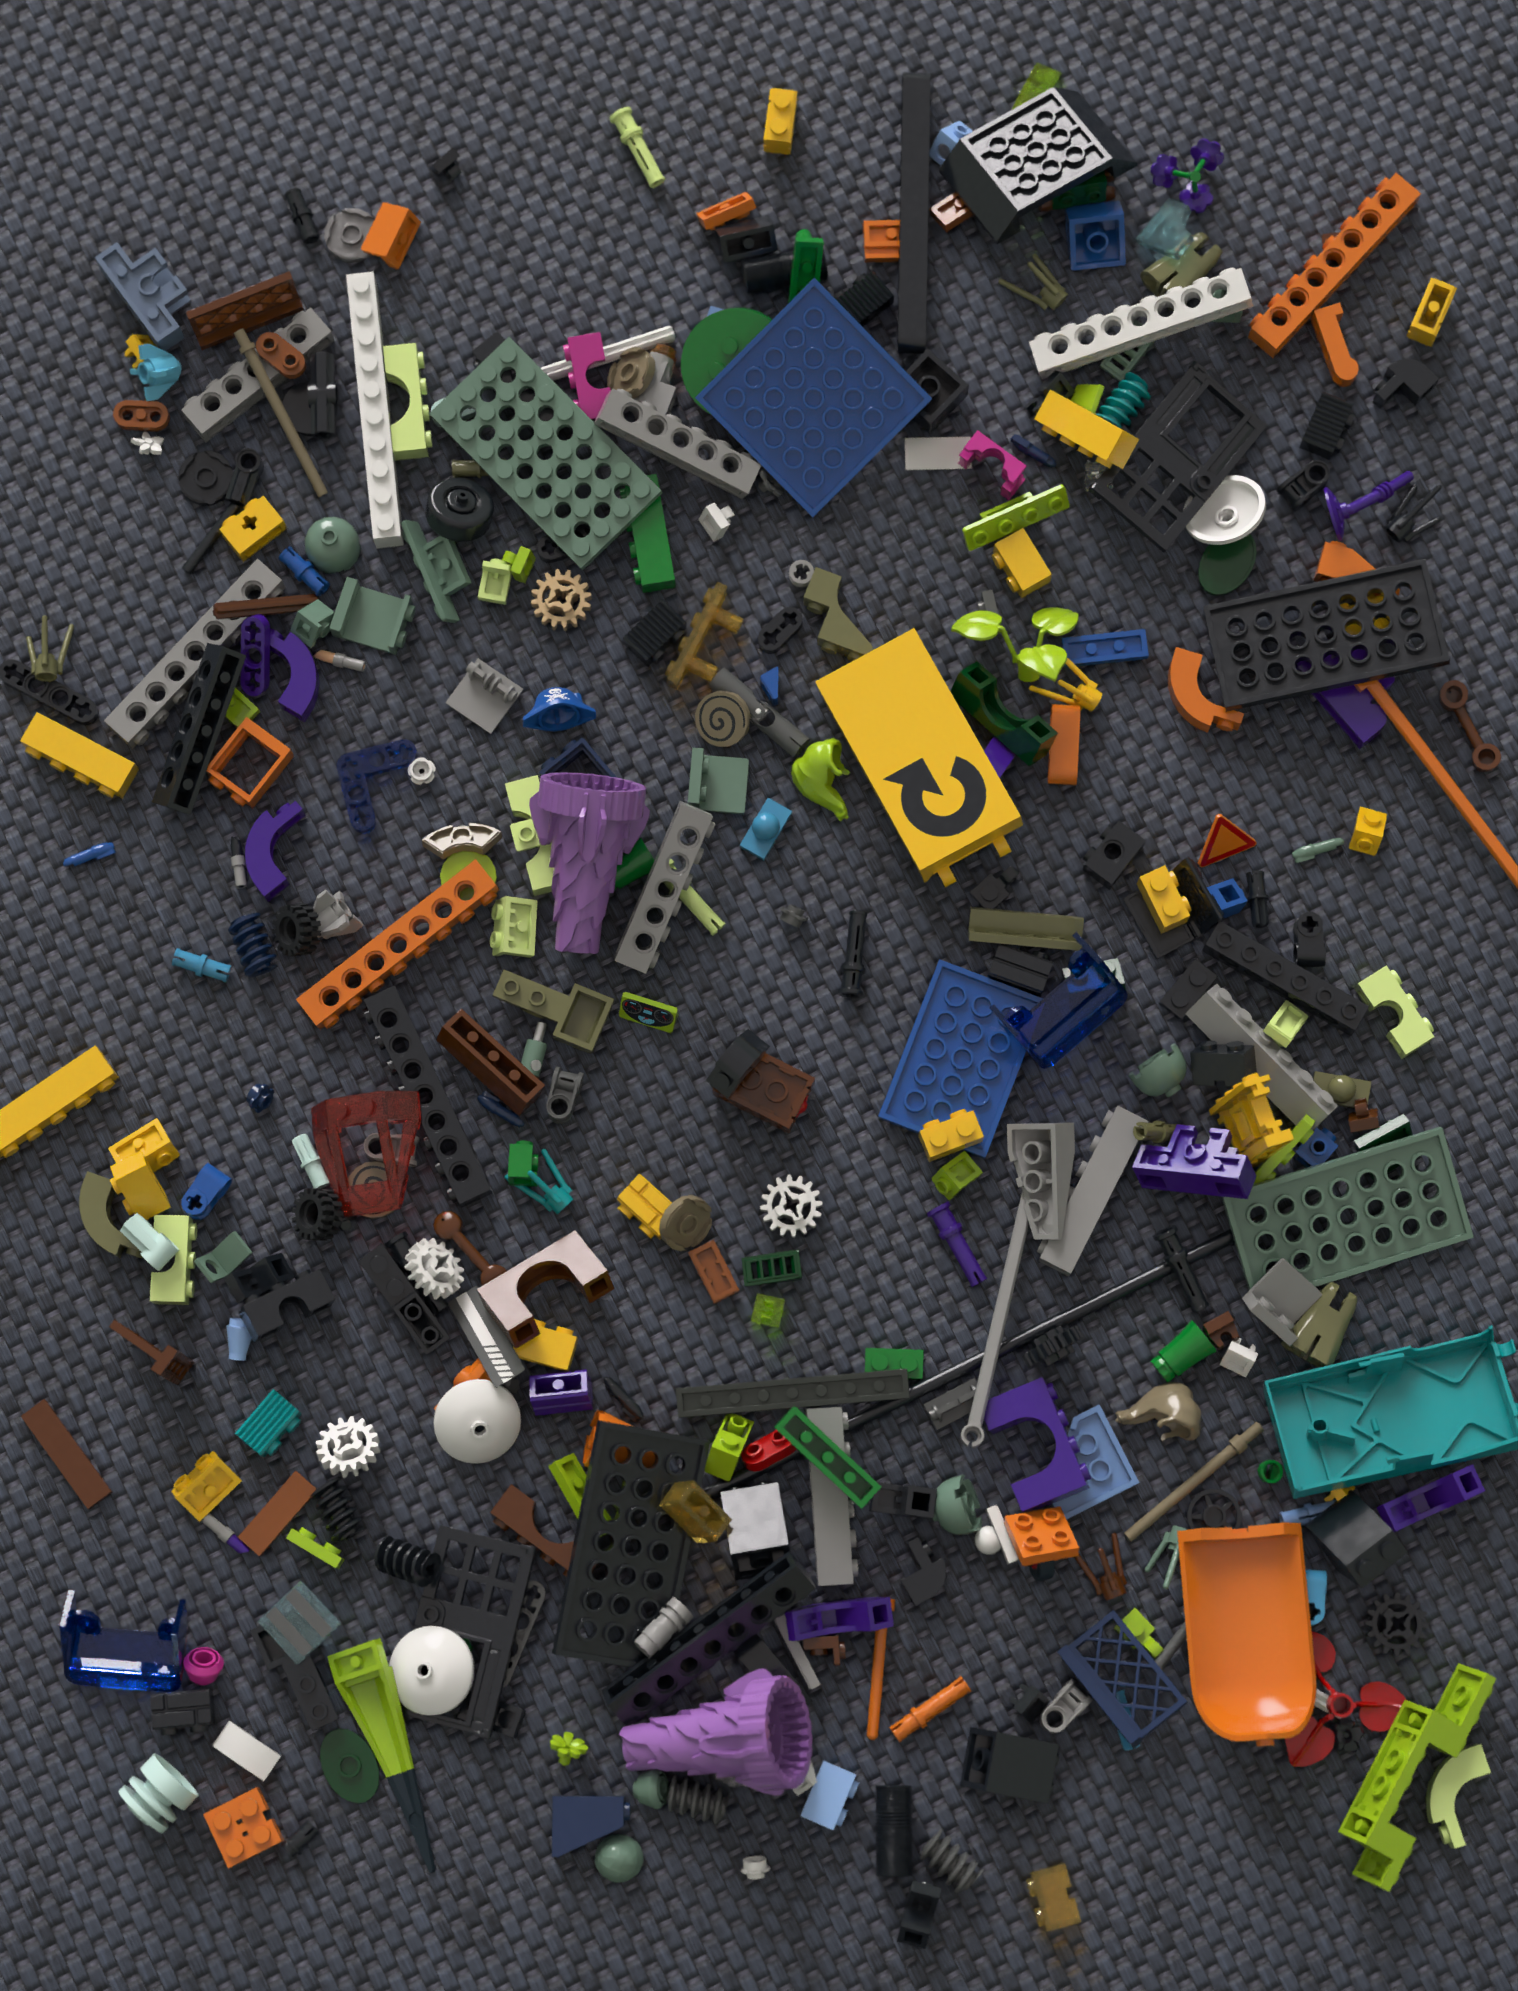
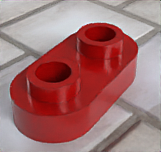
[741,1430,796,1471]

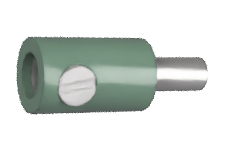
[521,1022,547,1078]

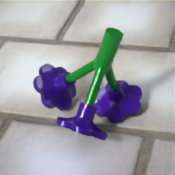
[1151,138,1224,213]

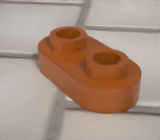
[256,332,306,379]
[113,400,170,431]

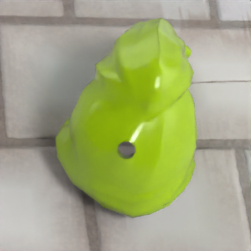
[791,738,850,821]

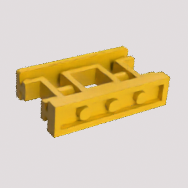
[1209,1073,1294,1168]

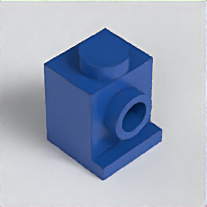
[1207,878,1248,919]
[1293,1127,1338,1168]

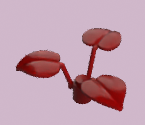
[1285,1631,1408,1767]

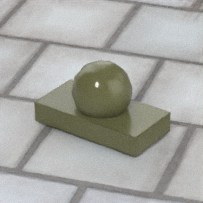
[1313,1071,1371,1109]

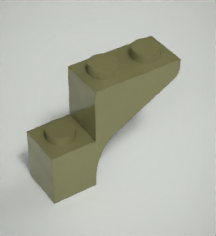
[804,567,873,662]

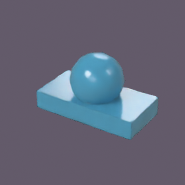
[740,798,792,861]

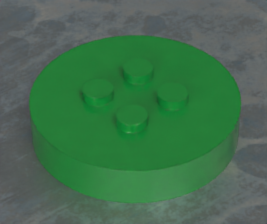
[681,308,772,414]

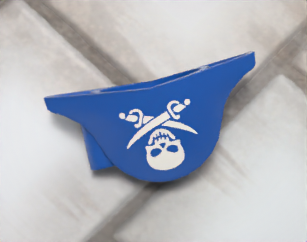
[523,687,596,731]

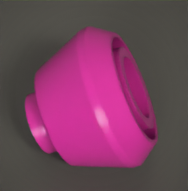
[183,1647,224,1685]

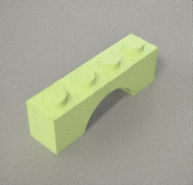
[383,343,433,461]
[505,775,553,896]

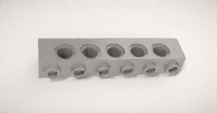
[181,307,334,442]
[594,389,761,499]
[614,801,715,974]

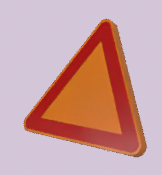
[1198,814,1257,867]

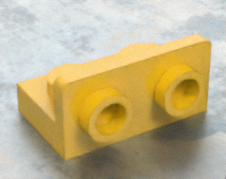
[108,1118,180,1172]
[171,1451,242,1522]

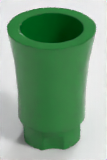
[610,837,655,894]
[1150,1320,1217,1382]

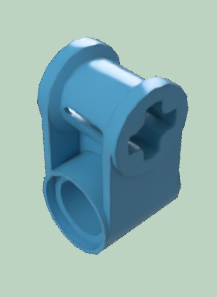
[1305,1569,1327,1626]

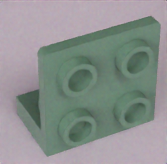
[688,747,749,814]

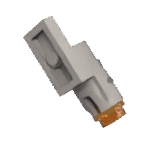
[635,344,677,435]

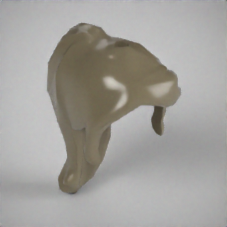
[1115,1382,1201,1441]

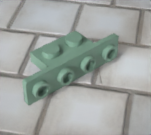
[401,520,471,623]

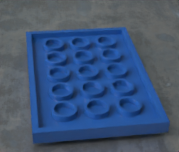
[878,959,1046,1159]

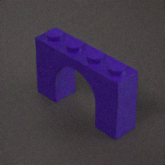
[984,1377,1092,1513]

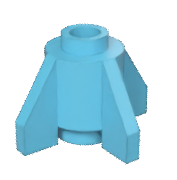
[130,344,181,401]

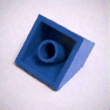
[1065,201,1126,271]

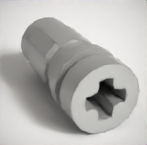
[634,1597,694,1658]

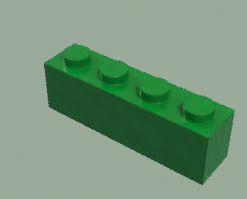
[620,474,676,593]
[774,1406,881,1509]

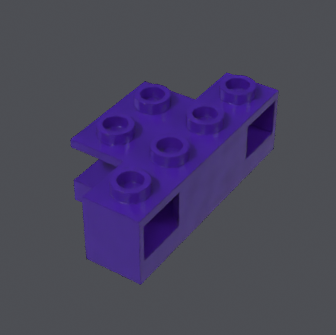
[1132,1124,1257,1199]

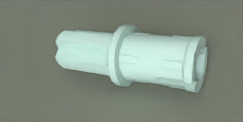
[292,1134,331,1189]

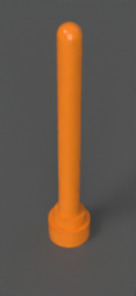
[867,1599,896,1740]

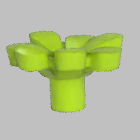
[550,1732,588,1766]

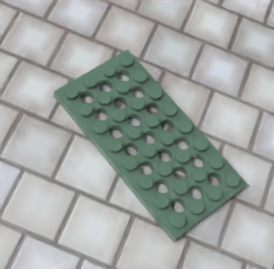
[429,337,662,571]
[1222,1127,1474,1290]

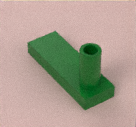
[788,229,824,304]

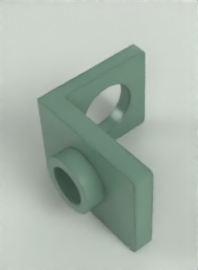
[194,1231,252,1283]

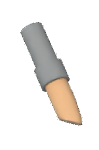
[313,650,366,672]

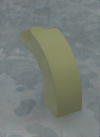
[79,1171,143,1259]

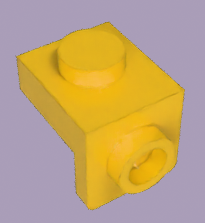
[1349,806,1387,856]

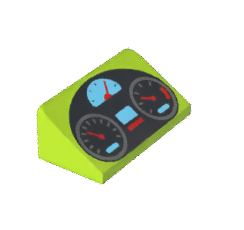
[619,992,678,1033]

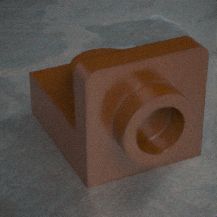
[803,1636,846,1666]

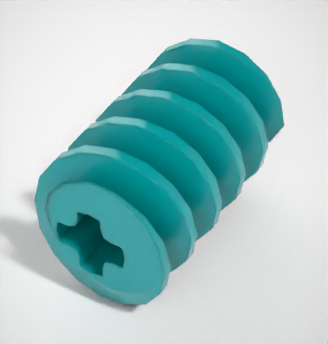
[1096,372,1151,428]

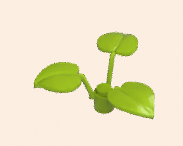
[951,607,1079,682]

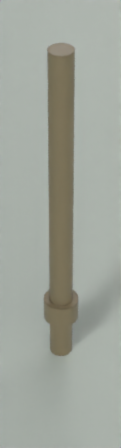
[1124,1421,1264,1542]

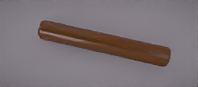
[213,594,318,620]

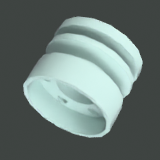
[118,1753,199,1833]

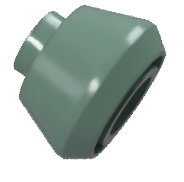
[633,1769,669,1809]

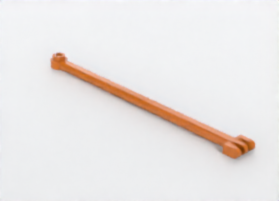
[1354,680,1518,889]

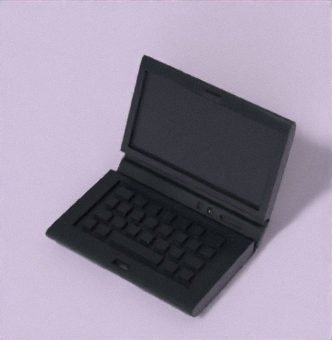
[1123,857,1224,959]

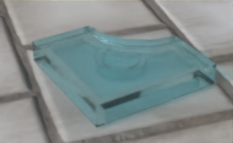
[1135,198,1195,260]

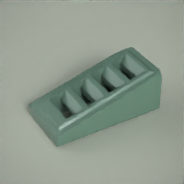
[1100,320,1156,382]

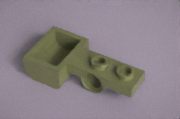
[493,970,615,1053]

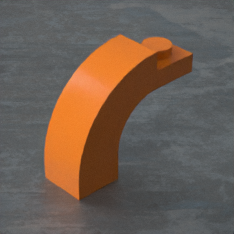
[1168,647,1244,733]

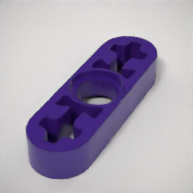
[241,614,270,696]

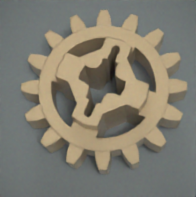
[531,569,592,631]

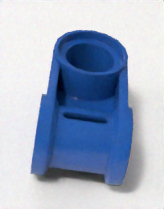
[181,1163,232,1220]

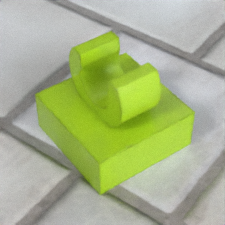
[502,546,536,583]

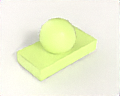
[1263,1000,1309,1048]

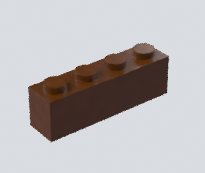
[436,1009,545,1117]

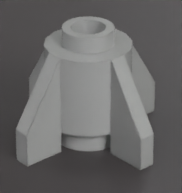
[313,889,363,939]

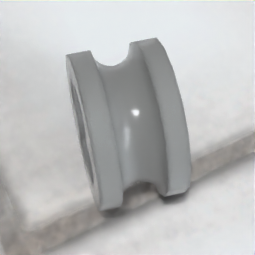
[789,560,814,588]

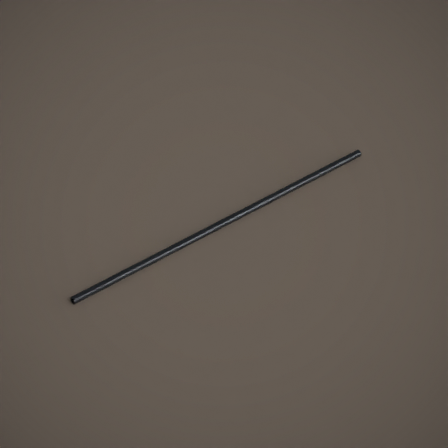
[698,1214,1264,1506]

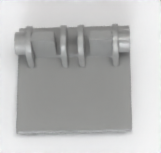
[445,658,524,734]

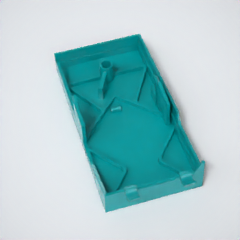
[1263,1326,1518,1499]

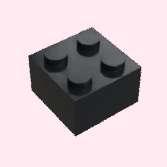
[906,349,969,434]

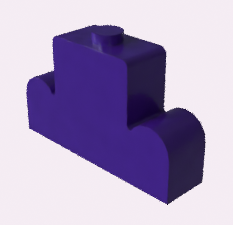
[1295,649,1395,749]

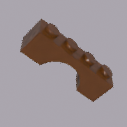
[490,1484,600,1577]

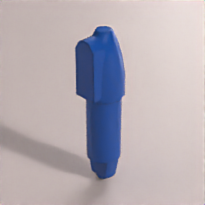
[63,842,116,866]

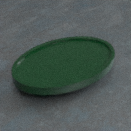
[1198,534,1256,596]
[320,1729,380,1803]

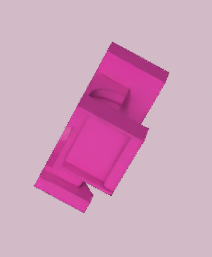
[958,430,1027,501]

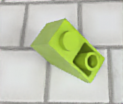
[704,1413,754,1482]

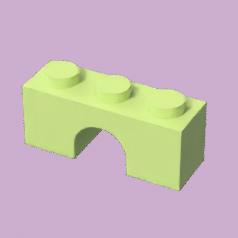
[1354,965,1434,1059]
[150,1215,197,1305]

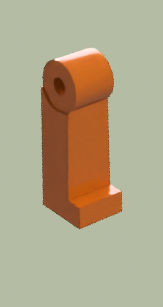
[1311,303,1359,387]

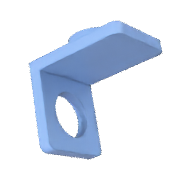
[929,121,973,165]

